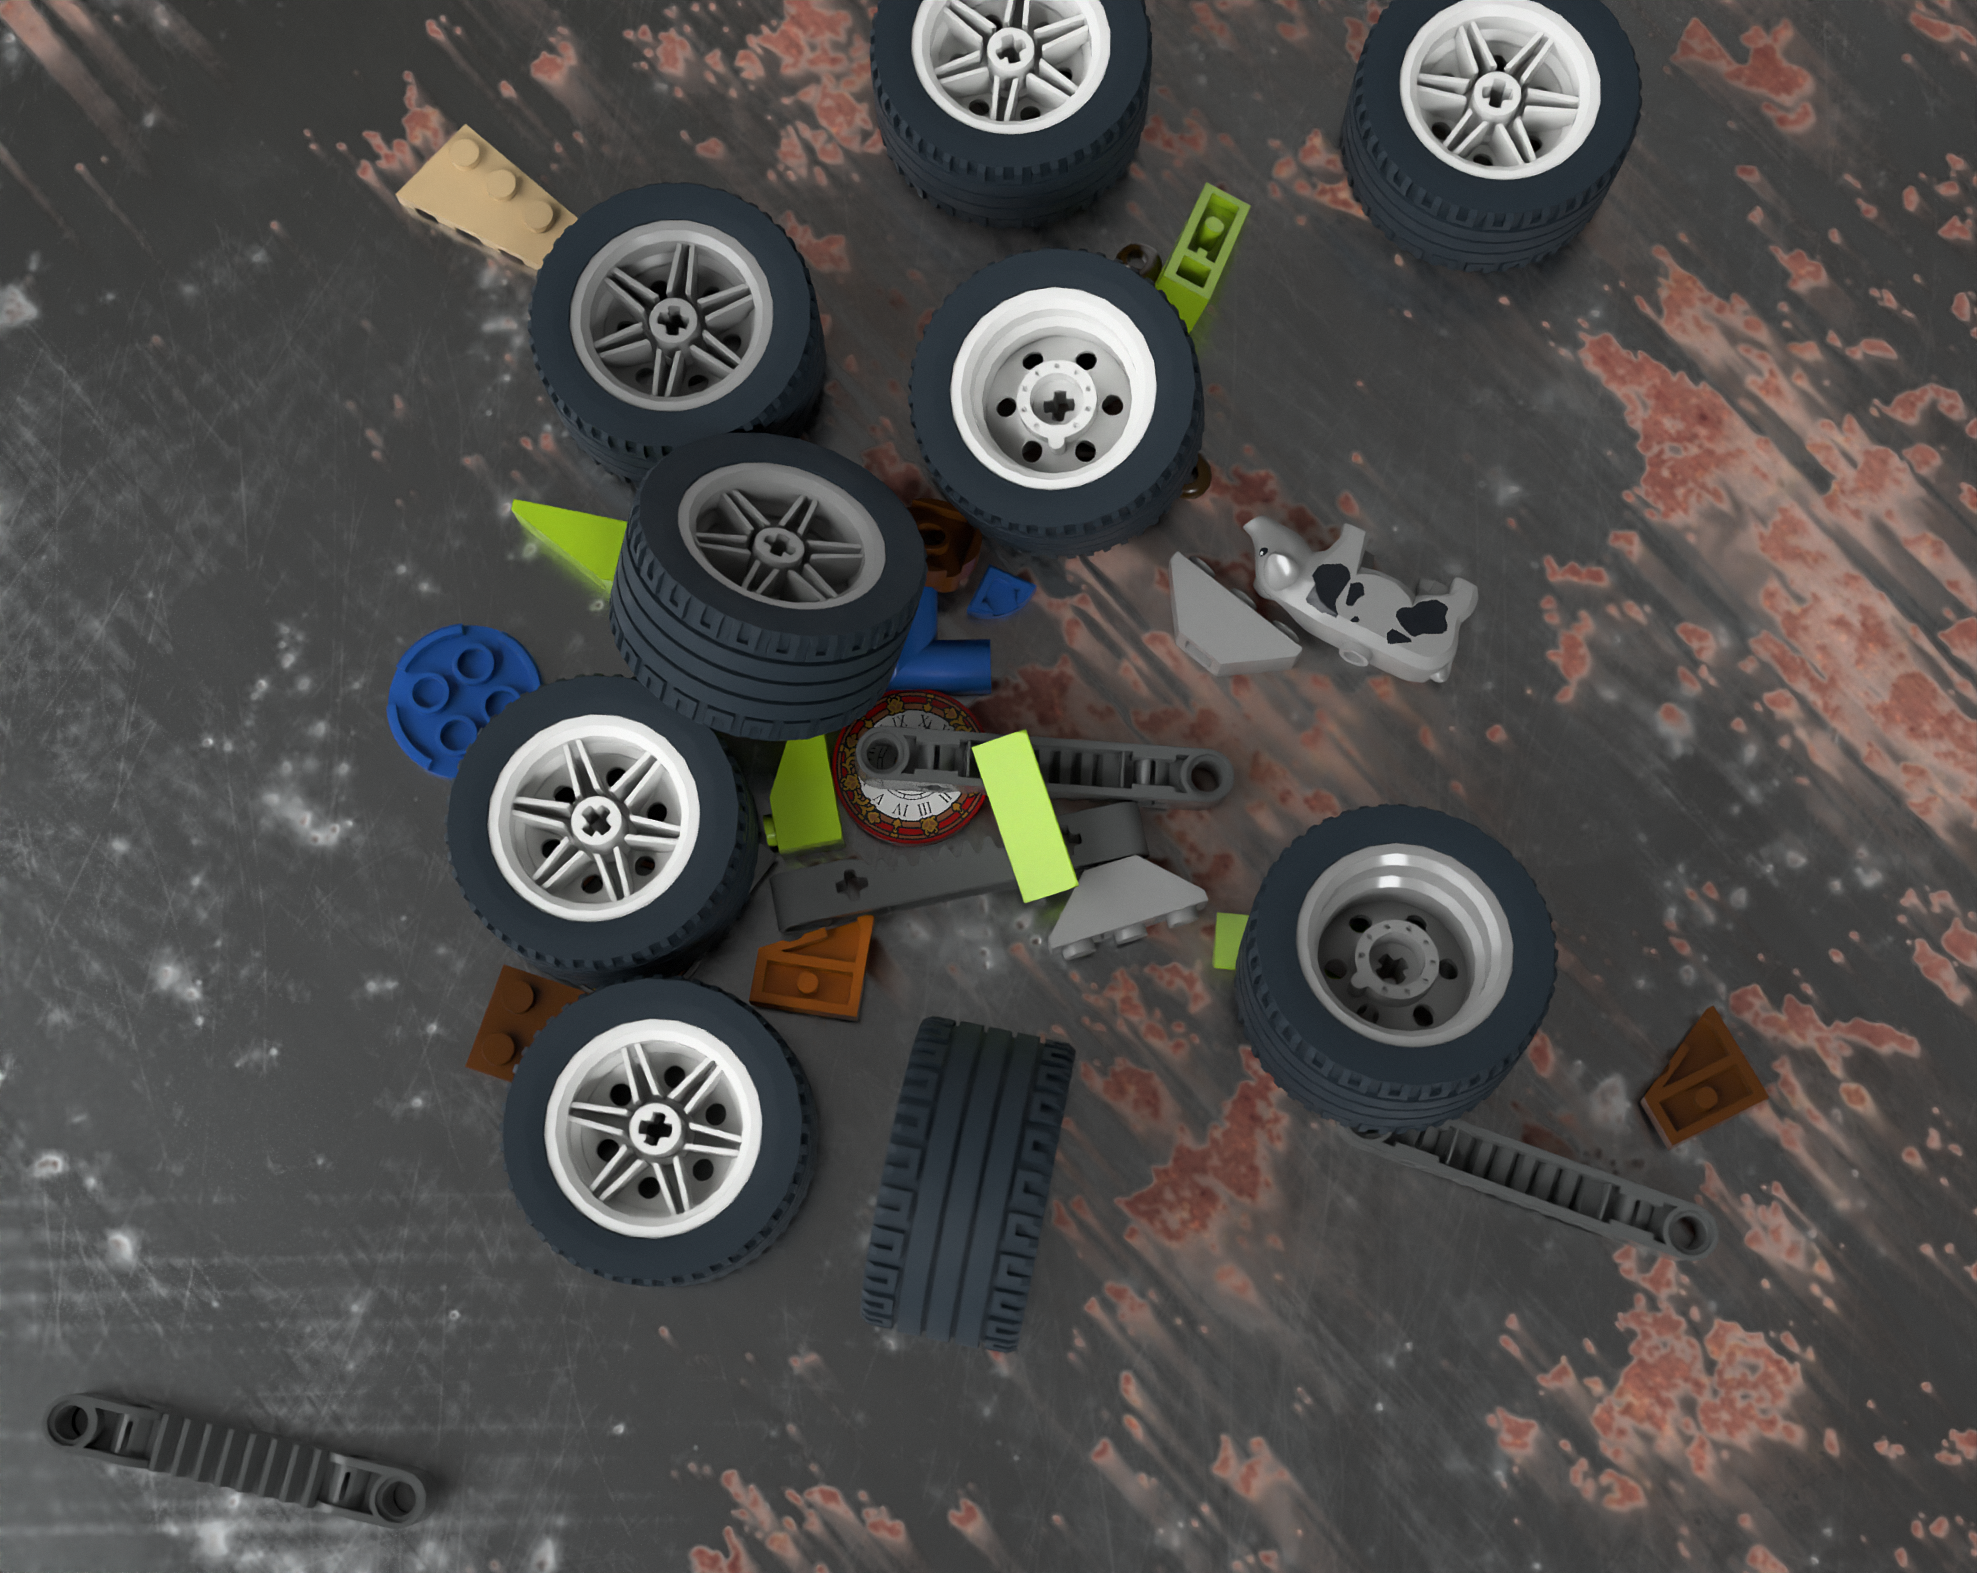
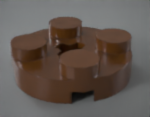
[906,498,982,593]

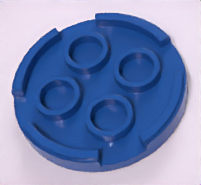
[386,623,545,780]

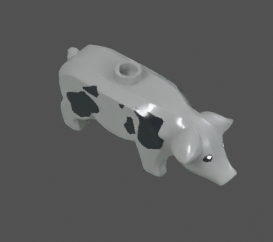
[1243,515,1478,683]

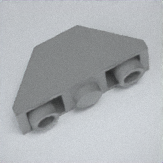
[1168,551,1303,677]
[1048,855,1208,960]

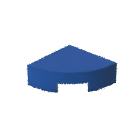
[967,564,1037,619]

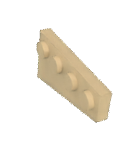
[395,124,578,271]

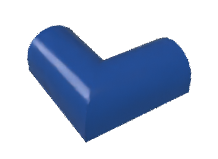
[885,586,991,695]

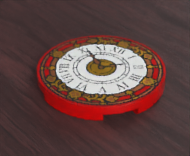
[832,690,987,847]

